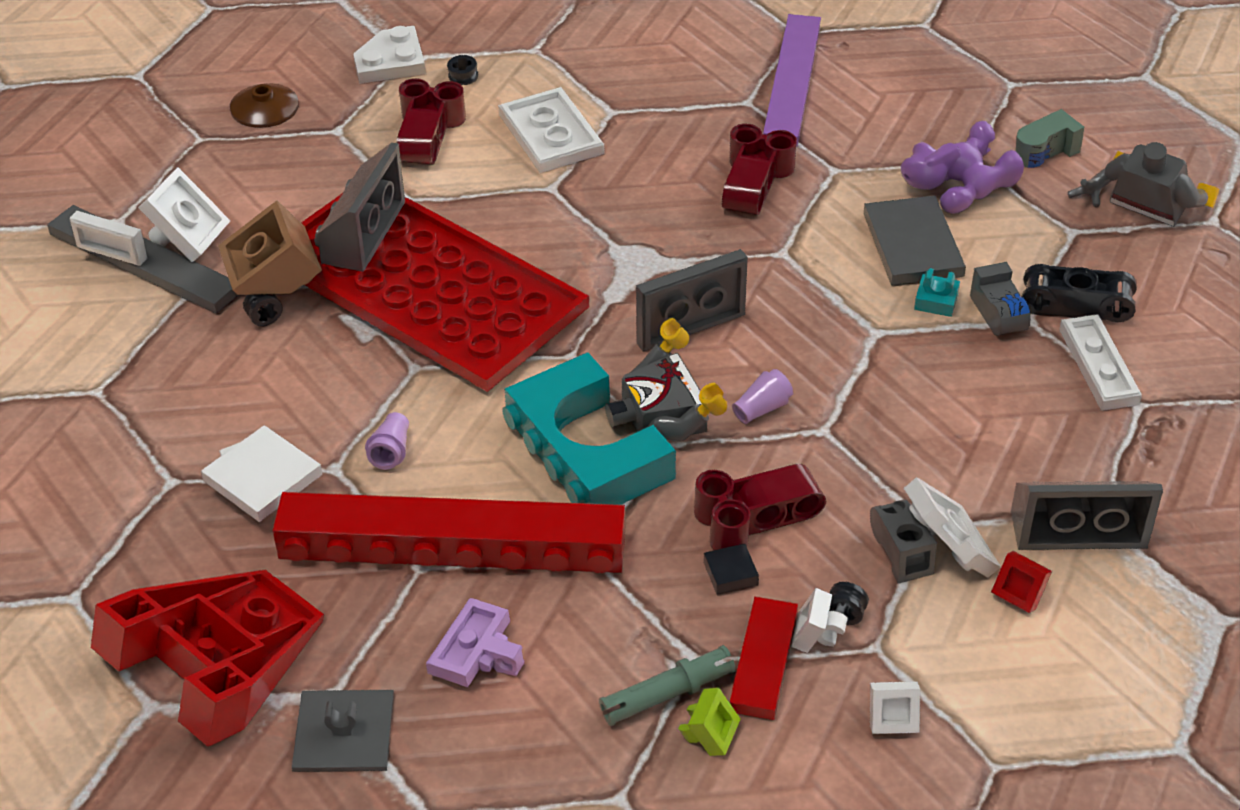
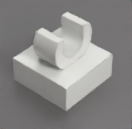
[791,588,847,653]
[870,682,920,734]

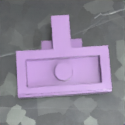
[426,598,524,687]

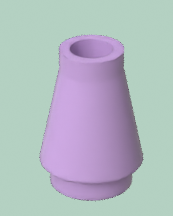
[732,369,793,424]
[365,412,409,470]

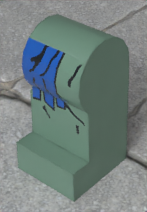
[1015,109,1085,168]

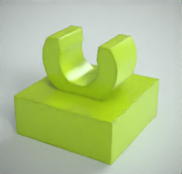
[678,688,741,756]

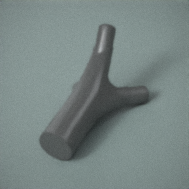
[1068,169,1112,207]

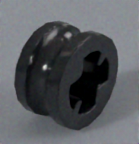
[447,55,478,85]
[243,294,283,326]
[829,582,869,625]

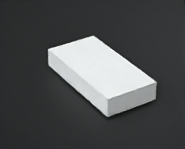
[69,211,147,266]

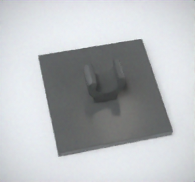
[292,690,394,772]

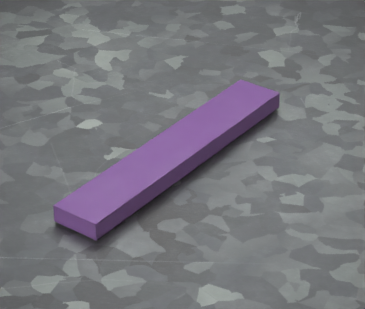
[763,14,821,147]

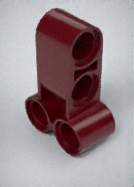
[396,78,466,165]
[722,123,797,215]
[694,464,826,550]

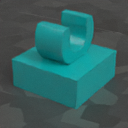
[914,268,960,317]

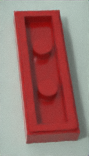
[729,596,798,720]

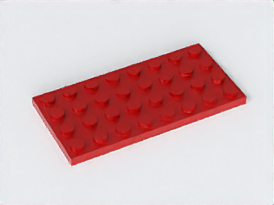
[301,193,590,392]

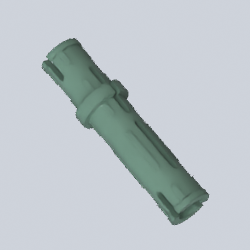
[599,645,736,726]

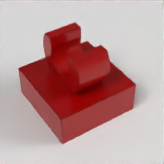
[991,551,1052,613]

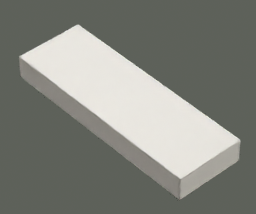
[1059,314,1142,411]

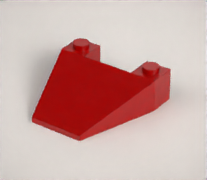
[90,569,324,747]

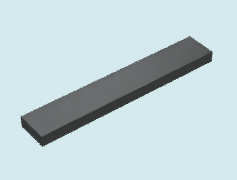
[47,205,238,314]

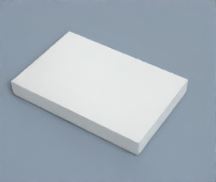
[498,87,604,173]

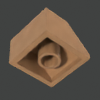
[218,200,322,295]

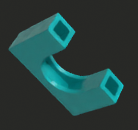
[502,352,676,505]

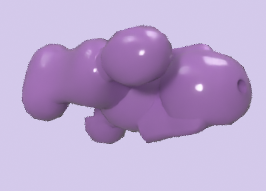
[901,121,1024,214]

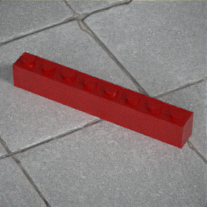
[273,492,625,573]

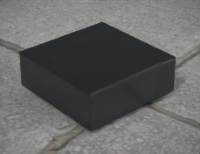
[703,543,759,595]

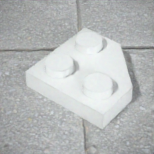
[353,26,426,84]
[904,477,1001,578]

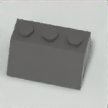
[315,142,405,272]
[1011,481,1163,550]

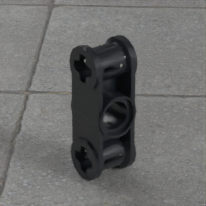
[1021,264,1137,322]

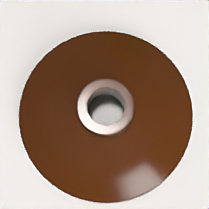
[230,83,299,128]

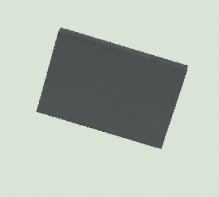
[863,195,966,285]
[636,249,748,351]

